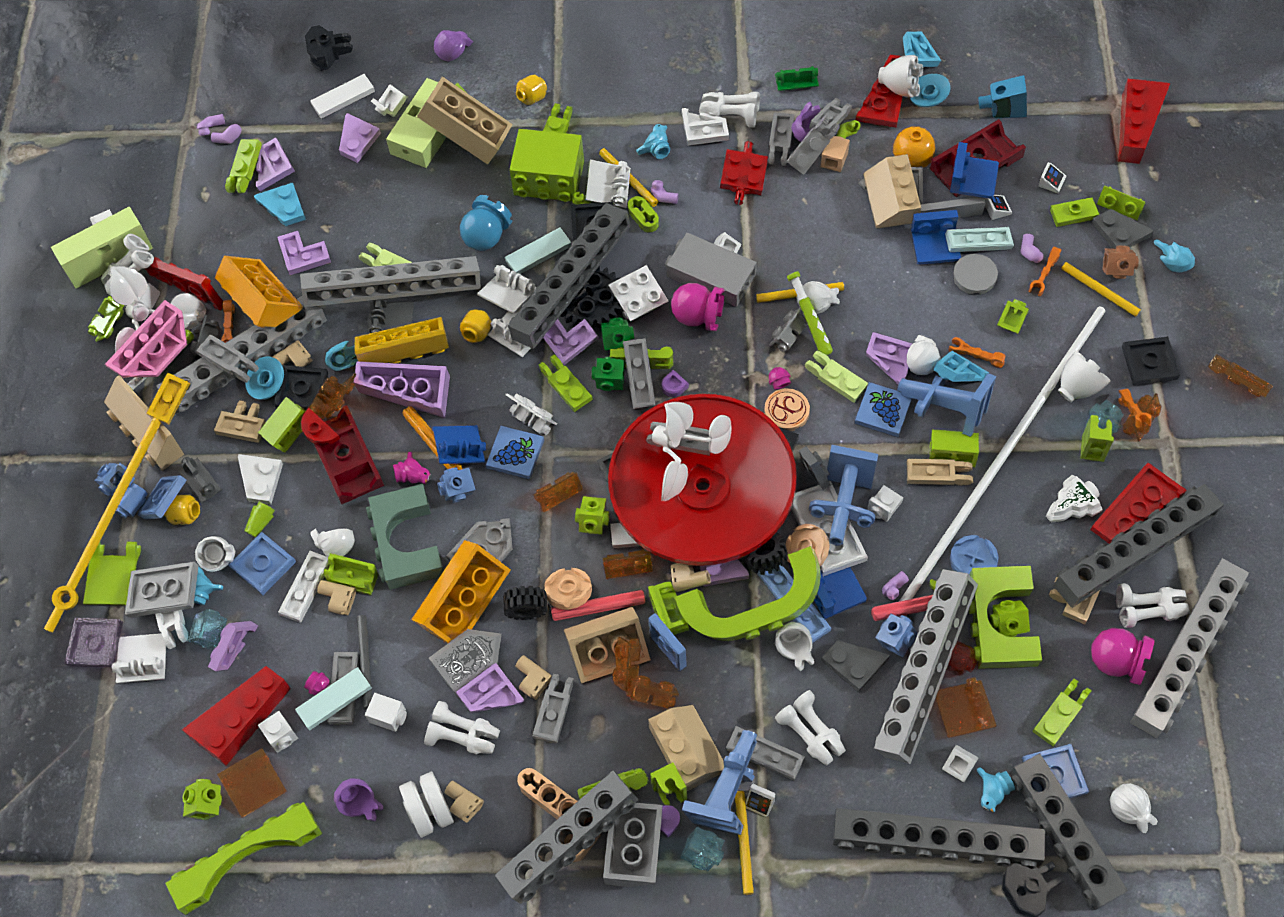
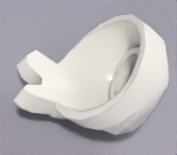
[797,281,840,314]
[907,335,941,375]
[311,529,355,557]
[195,536,235,572]
[775,622,814,671]
[1110,783,1158,833]

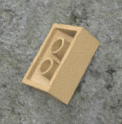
[863,154,921,229]
[564,607,650,683]
[648,705,724,791]

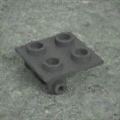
[367,299,414,334]

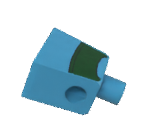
[978,76,1027,118]

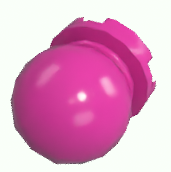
[671,283,725,332]
[1091,628,1154,685]

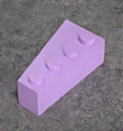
[354,362,450,418]

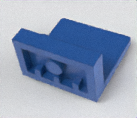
[950,142,999,199]
[911,210,961,265]
[814,567,867,619]

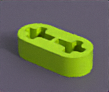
[628,196,659,233]

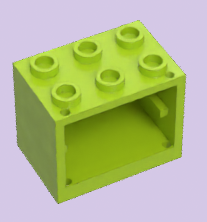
[509,129,584,202]

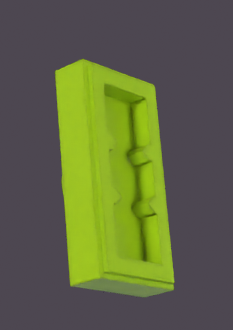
[1050,197,1099,227]

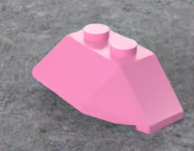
[105,300,187,378]

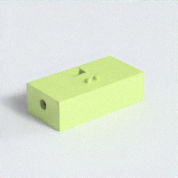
[386,78,446,168]
[51,207,153,288]

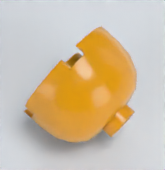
[893,126,935,168]

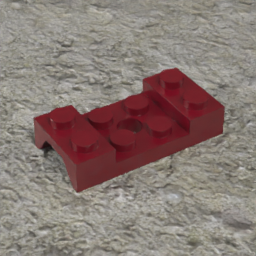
[930,119,1026,198]
[314,405,384,505]

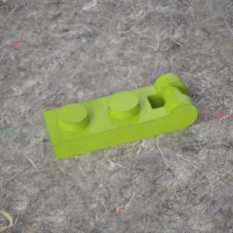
[610,346,674,369]

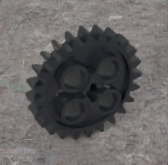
[560,265,622,329]

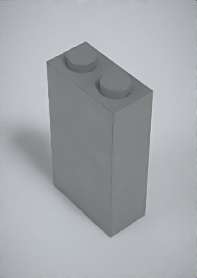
[665,233,757,307]

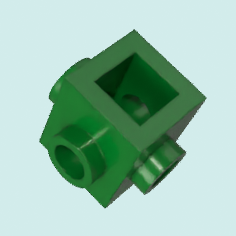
[601,318,634,350]
[591,357,625,391]

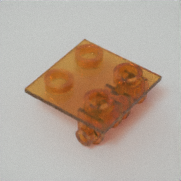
[309,373,357,420]
[936,677,997,738]
[217,748,287,818]

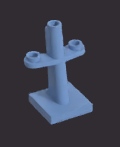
[897,373,996,437]
[809,445,878,546]
[682,730,757,835]

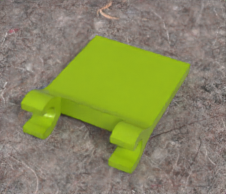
[83,542,141,605]

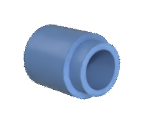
[115,483,148,518]

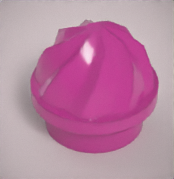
[769,367,791,390]
[304,671,330,695]

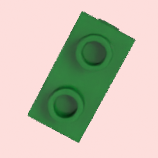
[775,66,819,91]

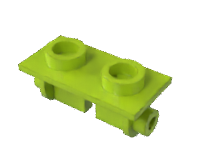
[1097,185,1145,220]
[88,296,124,342]

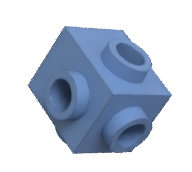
[94,463,135,496]
[437,467,476,503]
[875,614,918,657]

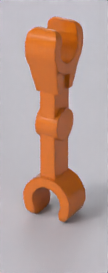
[1029,247,1061,296]
[221,300,235,343]
[949,337,1006,368]
[1118,388,1151,428]

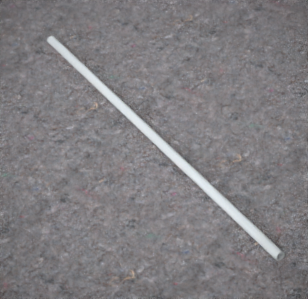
[899,307,1105,617]

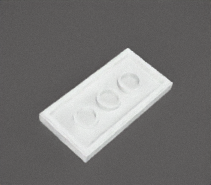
[791,481,868,576]

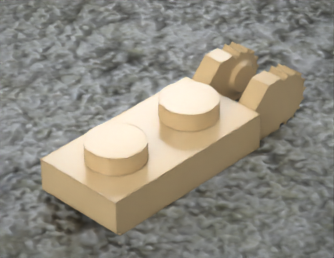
[907,459,973,485]

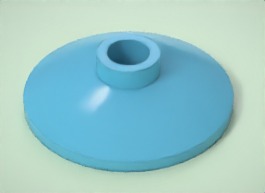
[909,74,950,107]
[245,356,284,400]

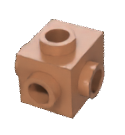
[1102,245,1139,279]

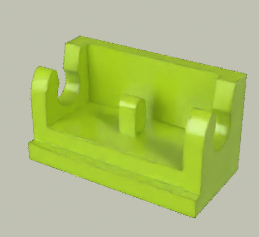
[258,397,305,453]
[1080,415,1114,462]
[929,429,979,467]
[324,553,379,596]
[648,582,689,635]
[650,762,687,805]

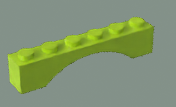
[165,802,322,915]

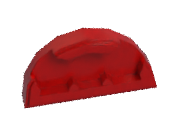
[301,408,340,444]

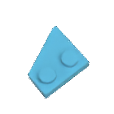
[903,32,941,67]
[254,183,306,226]
[933,351,989,382]

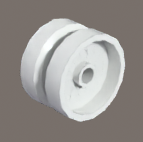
[399,771,454,838]

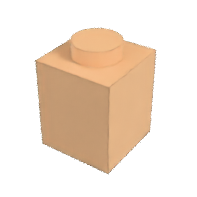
[821,136,850,172]

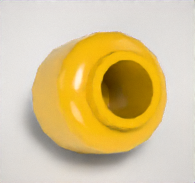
[516,75,547,105]
[459,310,492,343]
[164,495,200,525]

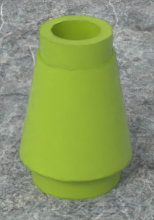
[244,501,275,537]

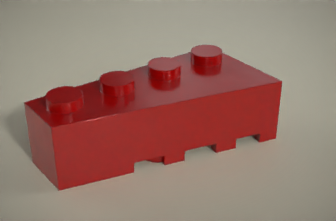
[1118,78,1170,164]
[182,666,291,766]

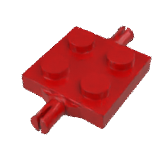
[720,141,768,205]

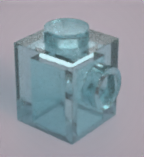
[187,609,227,649]

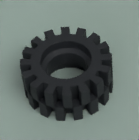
[744,532,788,575]
[503,586,548,620]

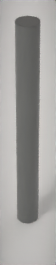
[357,615,372,709]

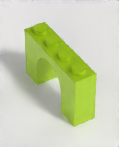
[968,566,1042,669]

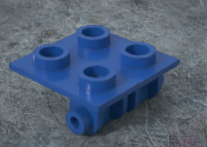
[432,425,486,464]

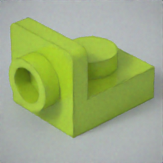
[997,299,1029,334]

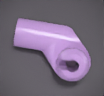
[197,114,225,136]
[211,124,242,144]
[651,180,678,204]
[1021,234,1043,263]
[882,571,909,600]

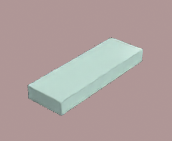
[505,227,572,274]
[945,227,1014,252]
[295,667,372,731]

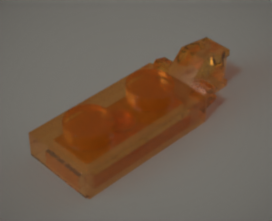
[1208,354,1273,397]

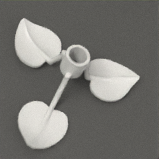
[109,266,206,353]
[652,402,732,501]

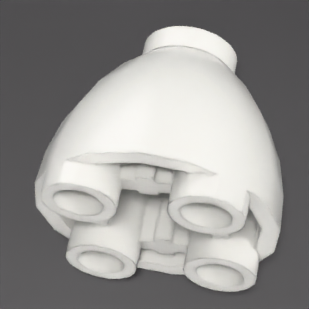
[878,55,923,98]
[1058,351,1110,403]

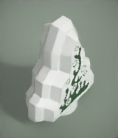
[1046,475,1103,523]

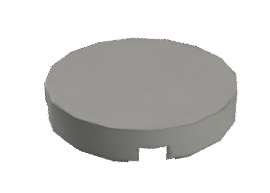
[953,254,998,294]

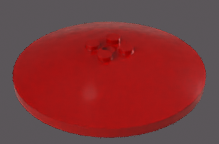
[608,394,796,566]

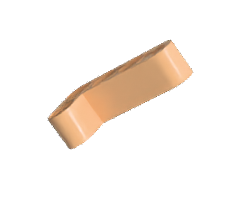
[517,768,601,862]

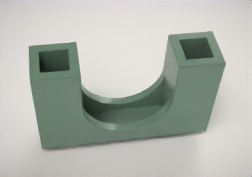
[366,484,444,590]

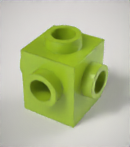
[575,496,610,534]
[990,600,1030,637]
[183,779,222,820]

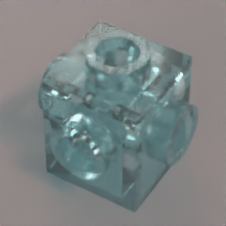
[1085,400,1124,435]
[680,827,725,872]

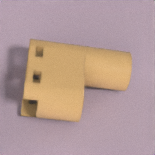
[272,340,313,367]
[671,563,711,592]
[317,580,356,615]
[515,655,552,700]
[444,781,484,823]

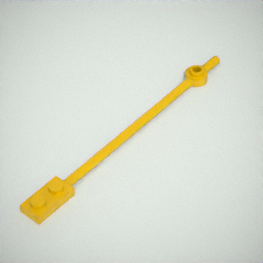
[44,373,190,633]

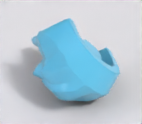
[1154,240,1195,272]
[325,341,358,371]

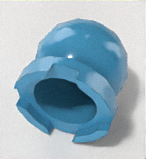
[460,195,512,251]

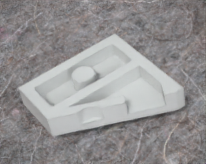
[682,108,729,146]
[238,454,283,505]

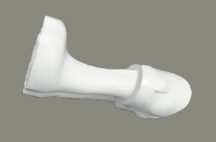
[699,92,760,128]
[101,234,154,296]
[1116,583,1190,628]
[775,690,846,766]
[424,701,500,754]

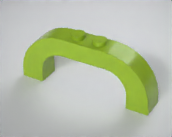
[675,546,821,641]

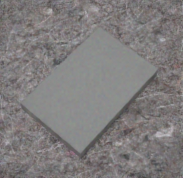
[125,562,199,618]

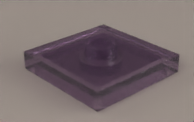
[65,618,123,668]

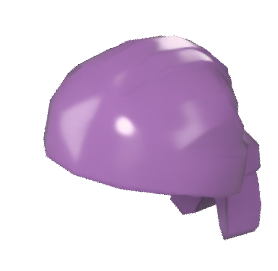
[434,30,473,61]
[791,102,821,142]
[334,778,383,821]

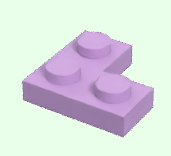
[277,231,331,275]
[543,319,599,365]

